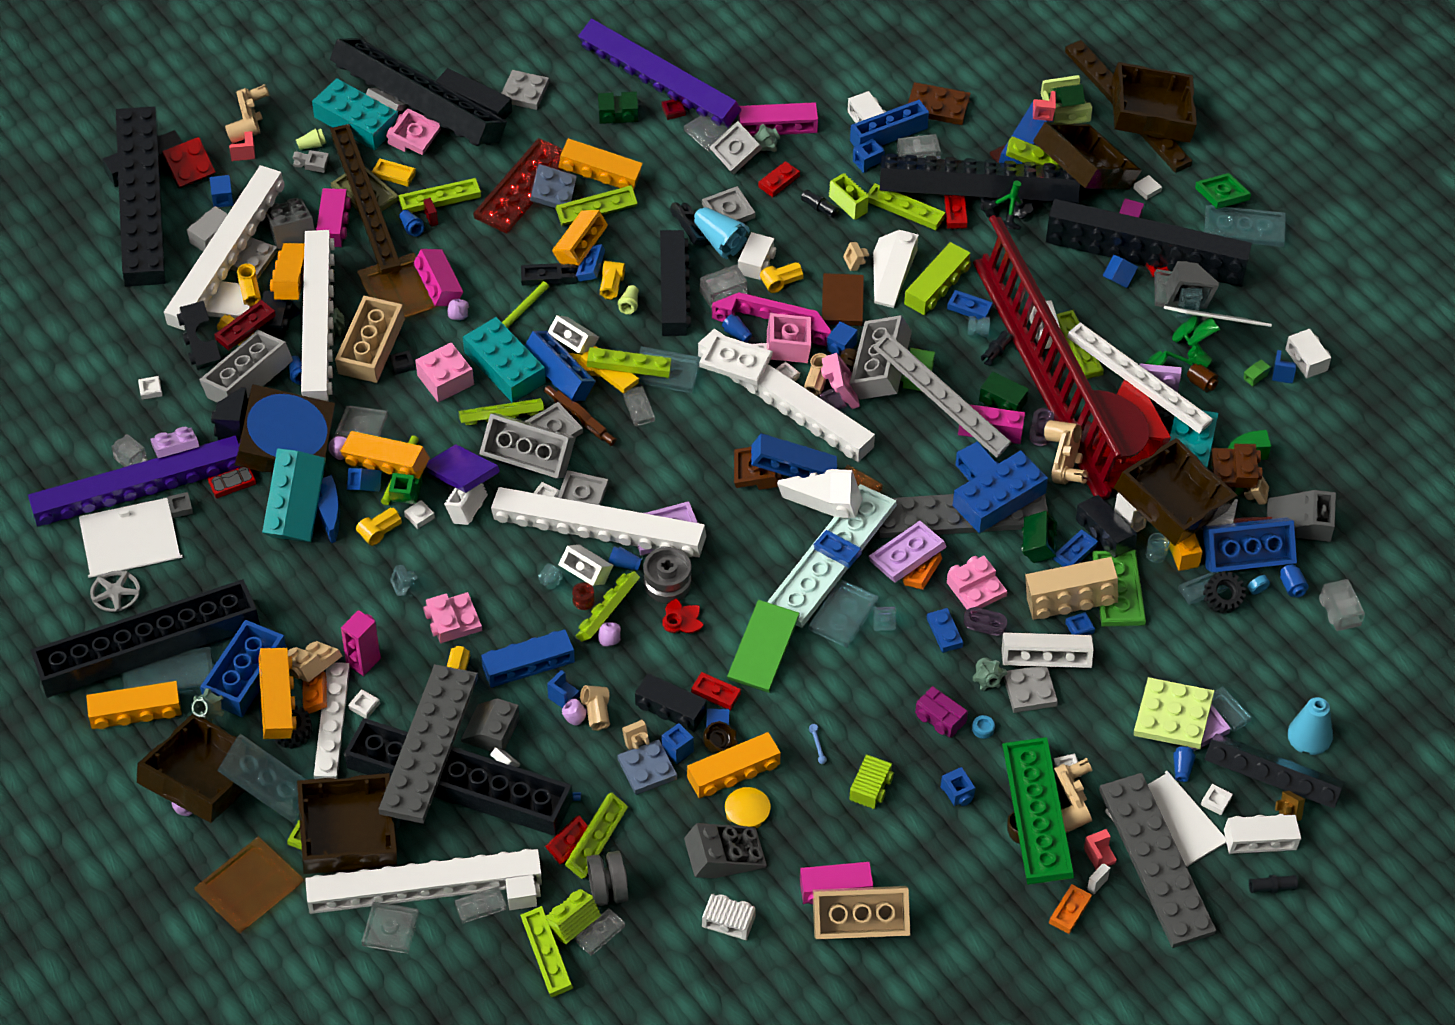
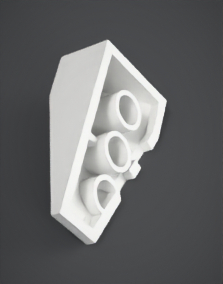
[873,230,919,308]
[777,469,863,518]

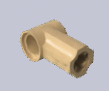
[804,353,827,396]
[580,685,610,731]

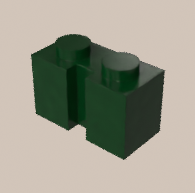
[1049,84,1085,107]
[598,92,638,124]
[979,372,1029,412]
[1021,510,1057,563]

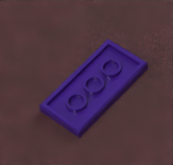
[424,444,500,493]

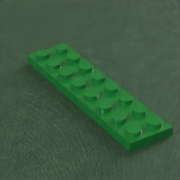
[1002,737,1074,885]

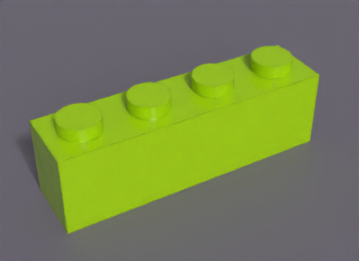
[904,242,971,315]

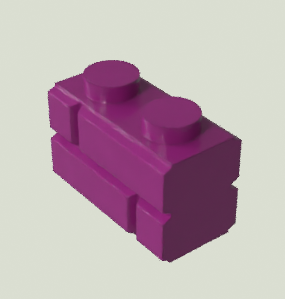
[915,686,968,738]

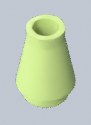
[296,128,326,150]
[618,285,639,314]

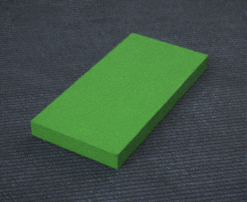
[1092,550,1146,626]
[727,600,800,693]

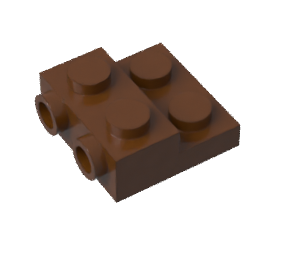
[1211,444,1262,488]
[734,447,784,490]

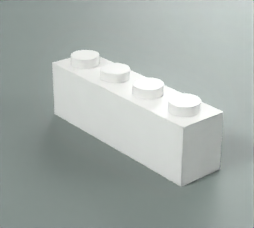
[1002,633,1093,668]

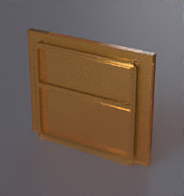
[357,253,439,317]
[194,836,304,933]

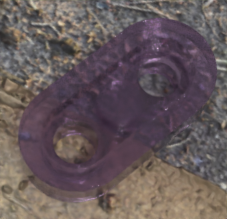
[1029,408,1054,446]
[964,607,1007,636]

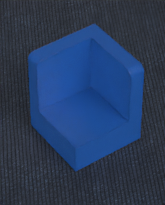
[210,175,234,208]
[1103,255,1138,288]
[1272,350,1296,384]
[347,468,382,492]
[547,670,580,708]
[662,723,694,764]

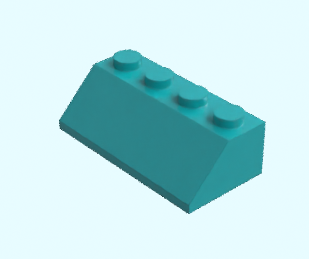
[262,448,326,542]

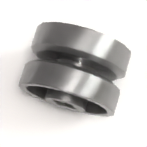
[643,547,691,603]
[587,851,628,907]

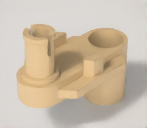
[225,84,270,144]
[1044,420,1088,485]
[1054,758,1093,833]

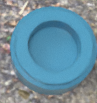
[1247,575,1270,595]
[972,715,995,739]

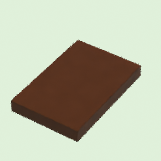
[822,273,864,326]

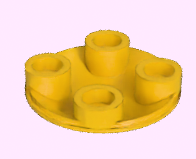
[725,787,771,828]

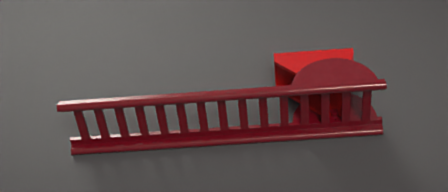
[973,215,1171,499]

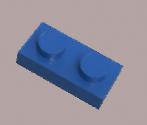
[576,244,605,282]
[947,290,993,322]
[1053,529,1098,567]
[813,530,862,568]
[927,608,963,653]

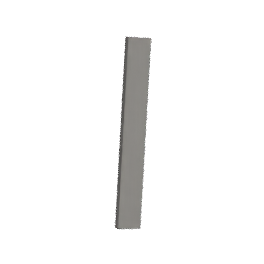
[873,332,1012,458]

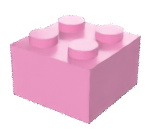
[767,313,811,363]
[416,343,474,403]

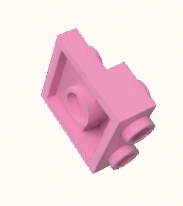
[386,108,441,155]
[821,353,860,409]
[947,556,1007,614]
[423,592,482,644]

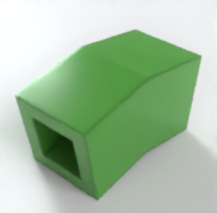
[1244,359,1271,386]

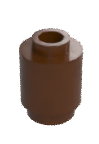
[1187,364,1219,392]

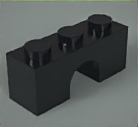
[176,301,221,370]

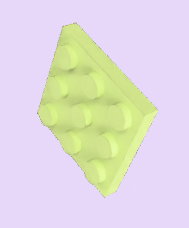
[1134,677,1214,749]

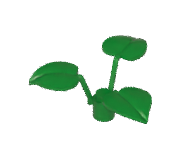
[1145,315,1220,367]

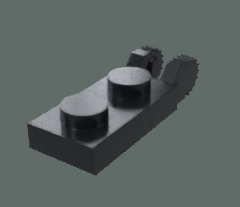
[670,202,710,245]
[521,263,578,286]

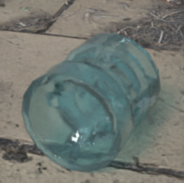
[968,316,990,337]
[1146,533,1170,563]

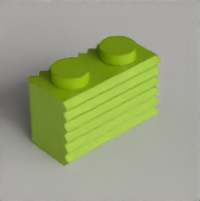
[829,173,869,220]
[849,754,894,809]
[546,889,601,944]

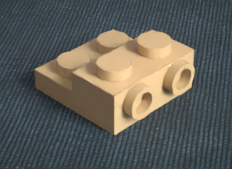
[288,641,342,682]

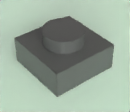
[167,492,193,518]

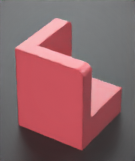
[1033,91,1056,121]
[229,131,255,161]
[1084,829,1117,870]

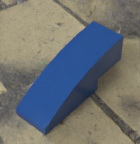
[317,475,340,543]

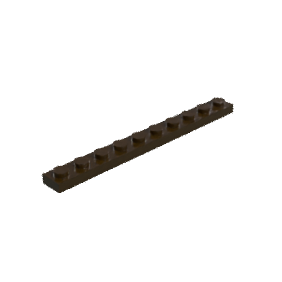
[1065,40,1192,173]
[330,124,401,275]

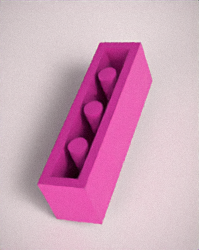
[738,102,818,136]

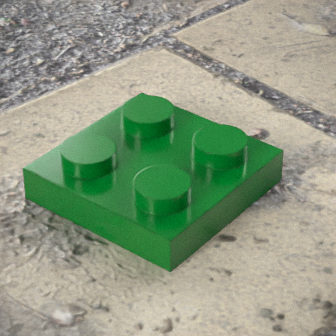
[1195,173,1251,209]

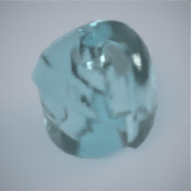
[538,563,563,590]

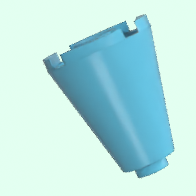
[694,207,750,259]
[1288,697,1333,755]

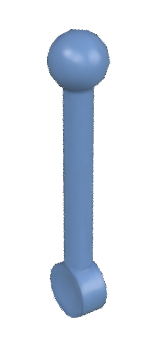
[809,724,827,764]

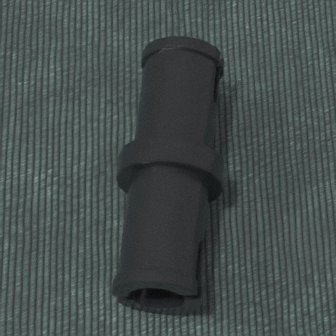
[801,189,839,218]
[981,330,1013,365]
[1248,875,1298,893]

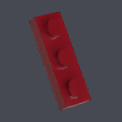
[214,300,276,351]

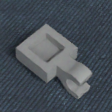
[293,150,329,173]

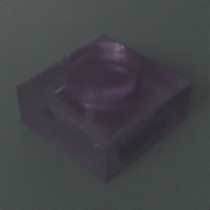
[819,388,847,410]

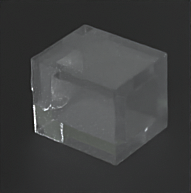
[111,434,147,467]

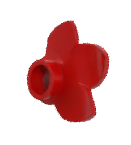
[662,599,703,633]

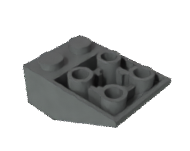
[265,198,315,249]
[1267,490,1336,542]
[684,823,767,878]

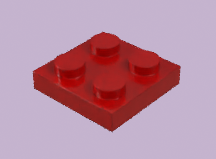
[162,137,216,189]

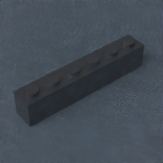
[660,230,691,336]
[1204,733,1345,809]

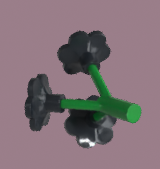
[980,180,1034,229]

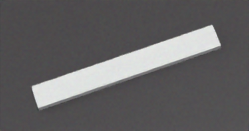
[1067,323,1213,434]

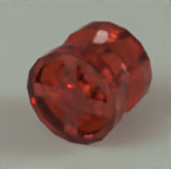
[572,582,594,610]

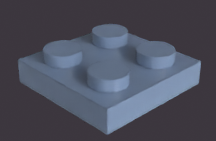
[530,164,577,208]
[618,740,677,795]

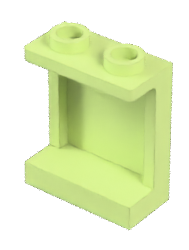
[1041,75,1092,124]

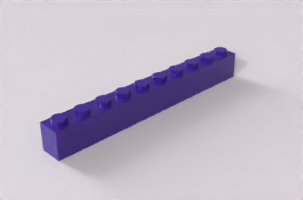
[578,18,741,128]
[28,436,240,527]

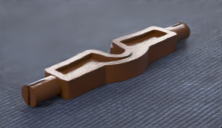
[544,385,617,446]

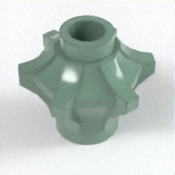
[753,124,780,152]
[973,658,1007,691]
[192,688,224,723]

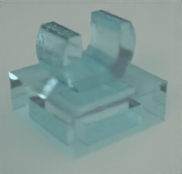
[390,565,417,596]
[873,606,896,631]

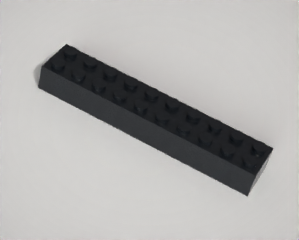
[330,38,507,146]
[116,106,166,287]
[879,153,1080,203]
[1045,199,1252,287]
[30,579,260,698]
[344,718,573,836]

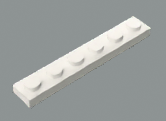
[314,663,350,779]

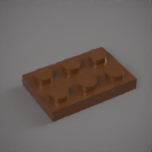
[908,82,971,125]

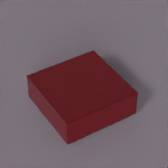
[661,99,686,120]
[423,198,438,227]

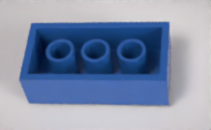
[952,451,1048,534]
[1203,517,1297,572]
[200,620,286,717]

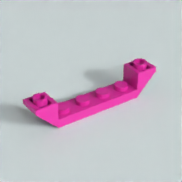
[712,292,831,346]

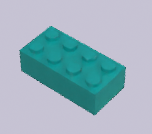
[312,78,398,150]
[463,317,546,403]
[1169,410,1218,468]

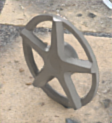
[90,570,140,612]

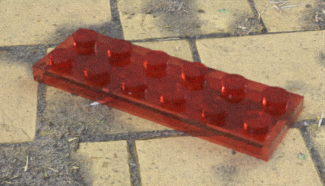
[473,138,563,233]

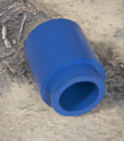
[1280,564,1309,597]

